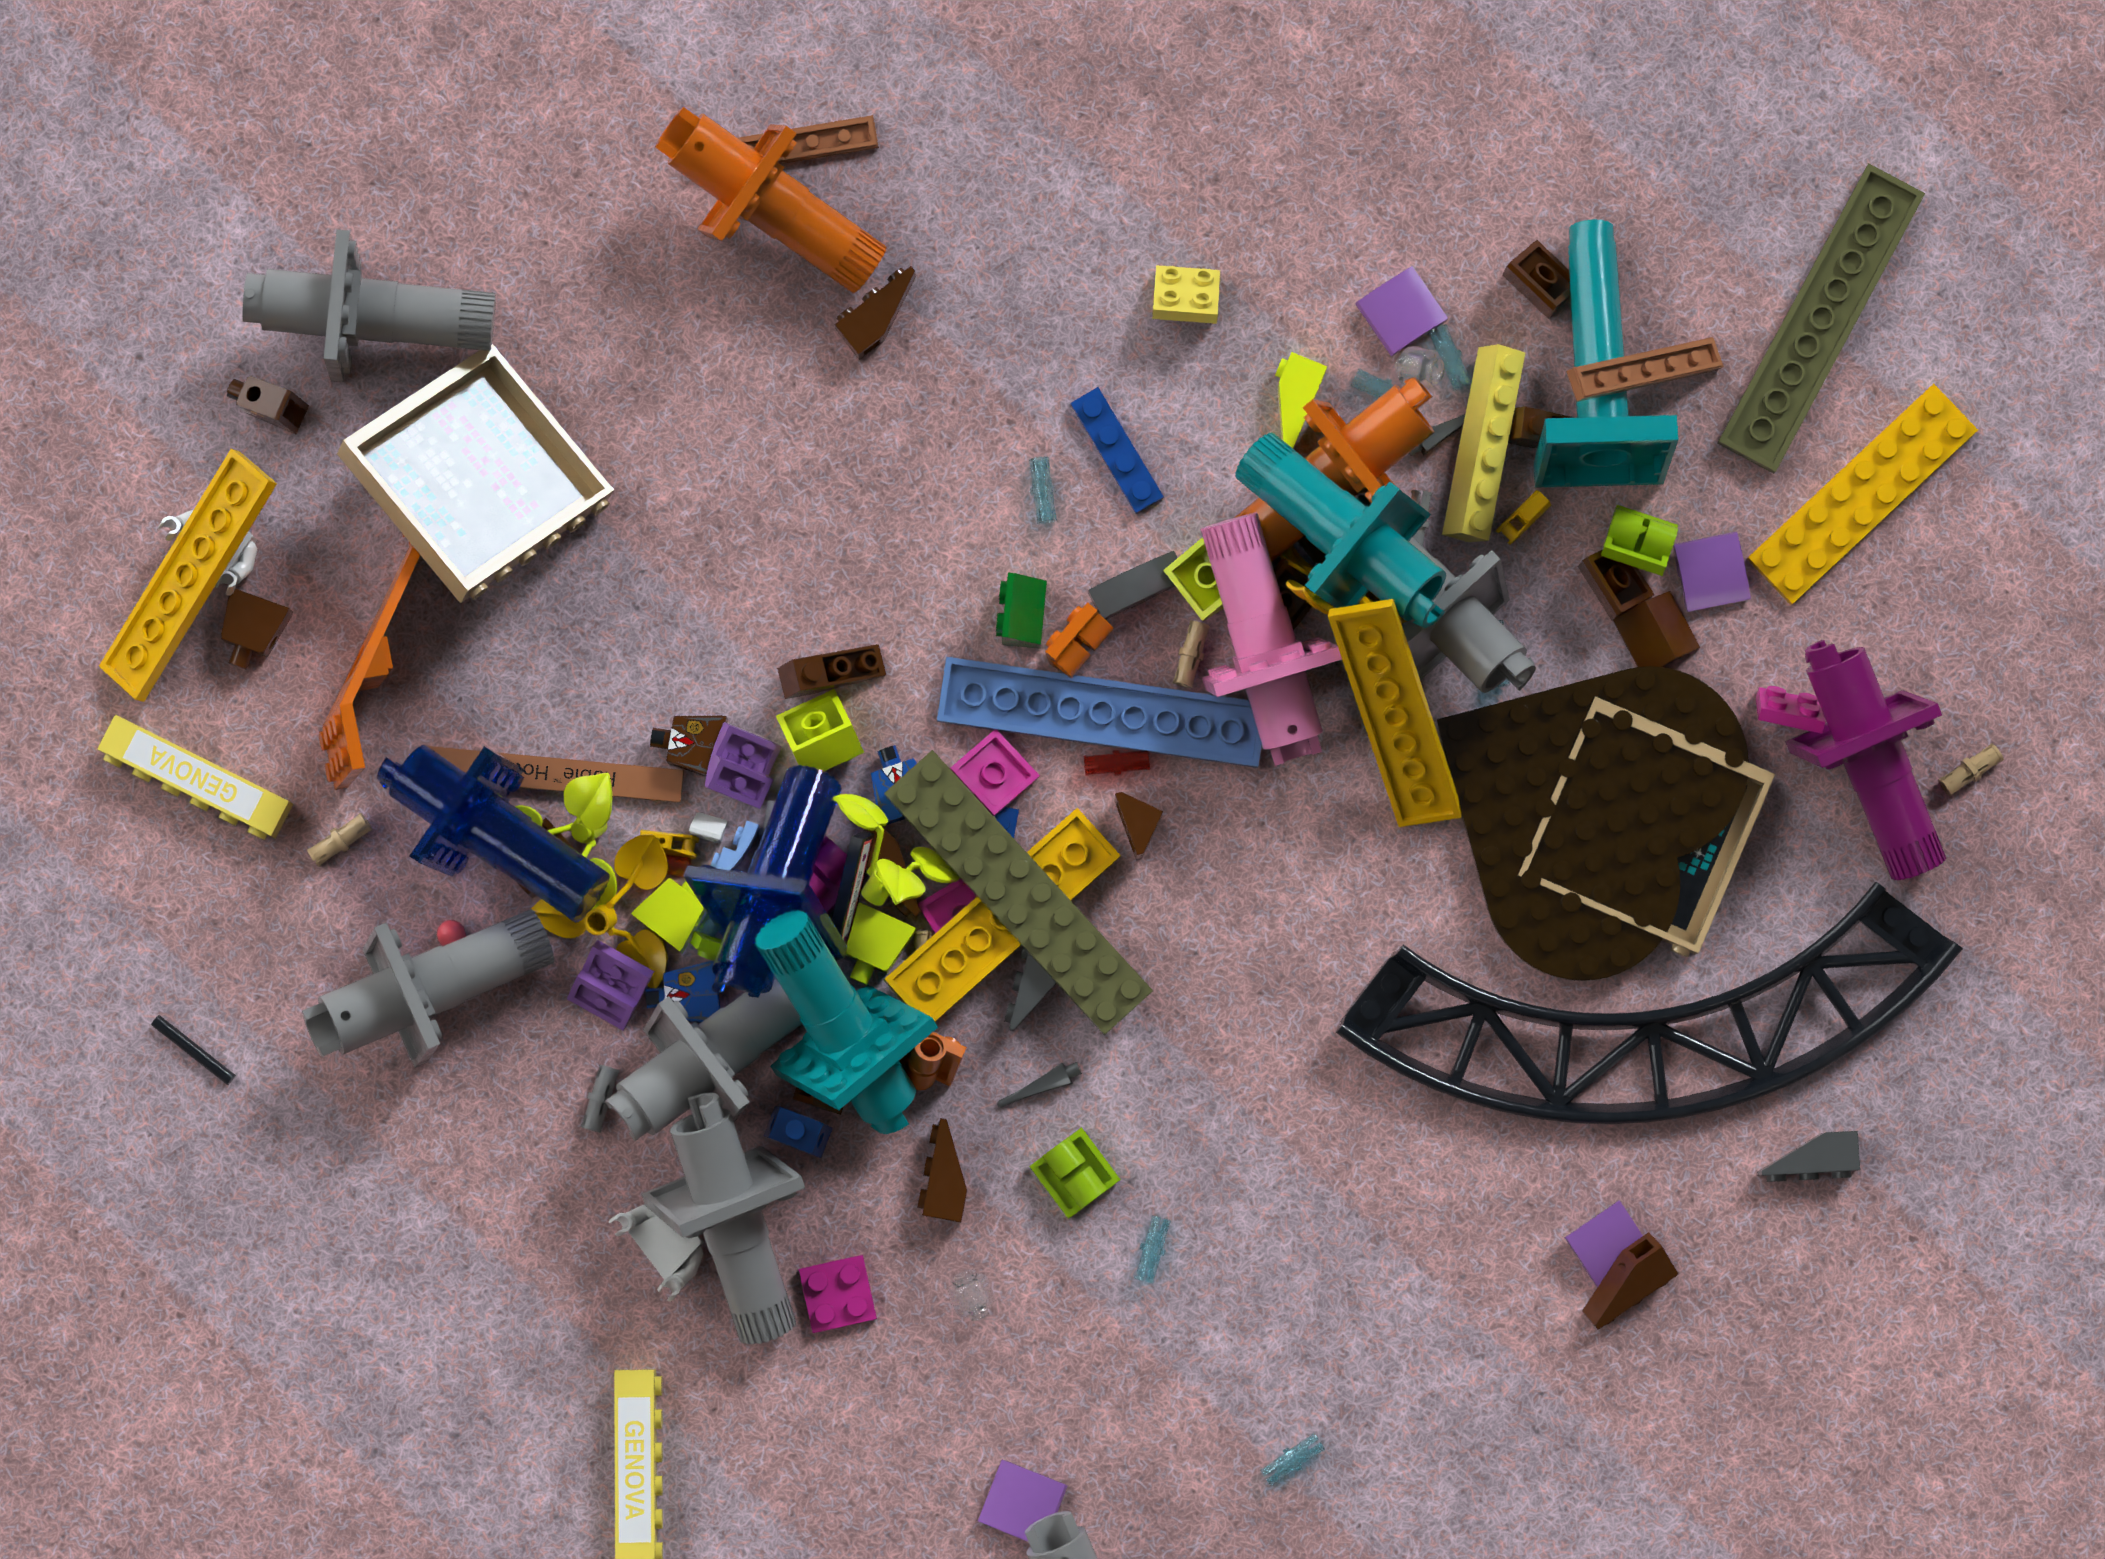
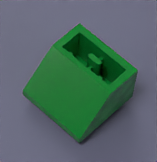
[996,572,1047,649]

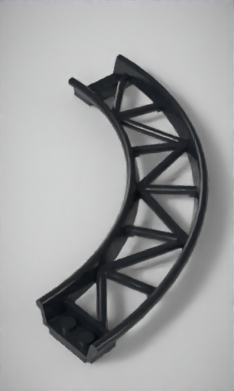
[1335,882,1963,1124]

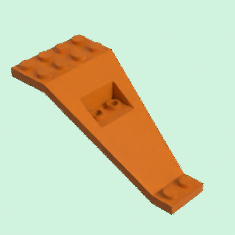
[319,533,420,790]

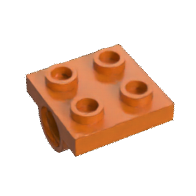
[1045,602,1114,678]
[899,1032,967,1090]

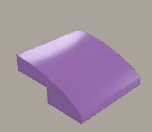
[1355,266,1448,356]
[1673,532,1751,612]
[705,722,782,809]
[567,940,654,1031]
[1564,1200,1643,1287]
[978,1459,1068,1541]

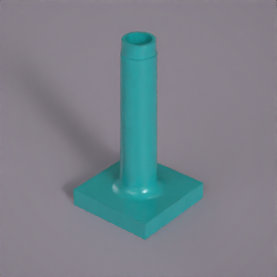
[1534,219,1679,488]

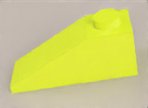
[1275,352,1327,449]

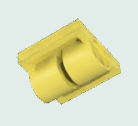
[1152,265,1220,324]

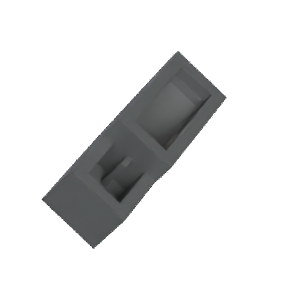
[1088,551,1178,620]

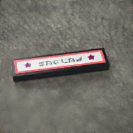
[826,831,874,961]

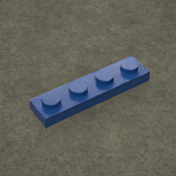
[1070,387,1164,514]

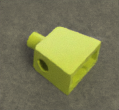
[631,871,708,953]
[845,902,916,985]

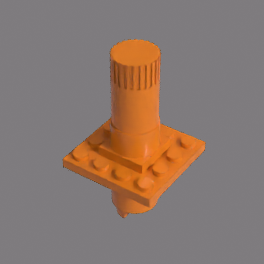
[655,107,887,294]
[1234,377,1435,562]

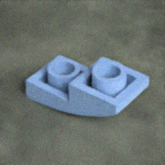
[709,821,760,882]

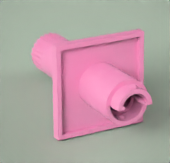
[1201,512,1342,766]

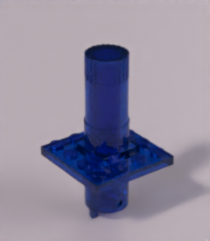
[377,745,610,923]
[683,765,848,998]

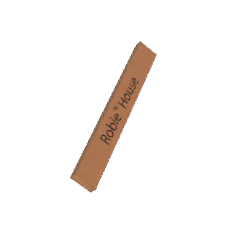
[422,746,684,803]

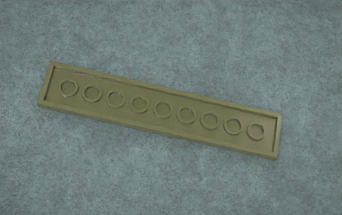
[1717,163,1925,474]
[884,750,1153,1036]

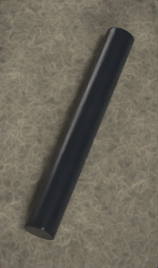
[151,1015,236,1085]

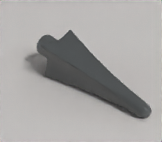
[1409,414,1465,456]
[997,1062,1082,1107]

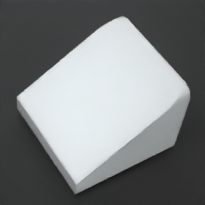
[689,812,727,844]

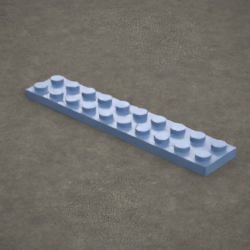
[937,657,1262,768]

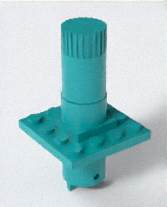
[1235,432,1446,628]
[755,910,938,1134]

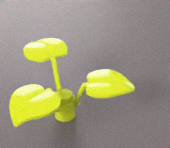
[494,773,617,910]
[832,794,960,906]

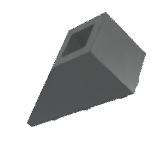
[1004,947,1056,1032]
[1757,1131,1860,1182]

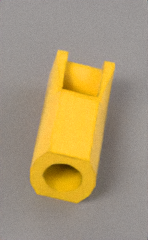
[1496,490,1552,545]
[640,829,699,860]

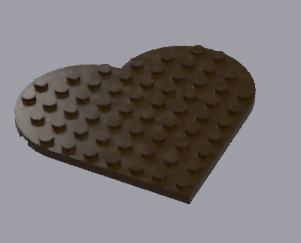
[1436,666,1749,981]

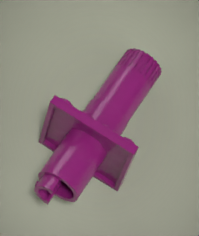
[1785,640,1947,880]

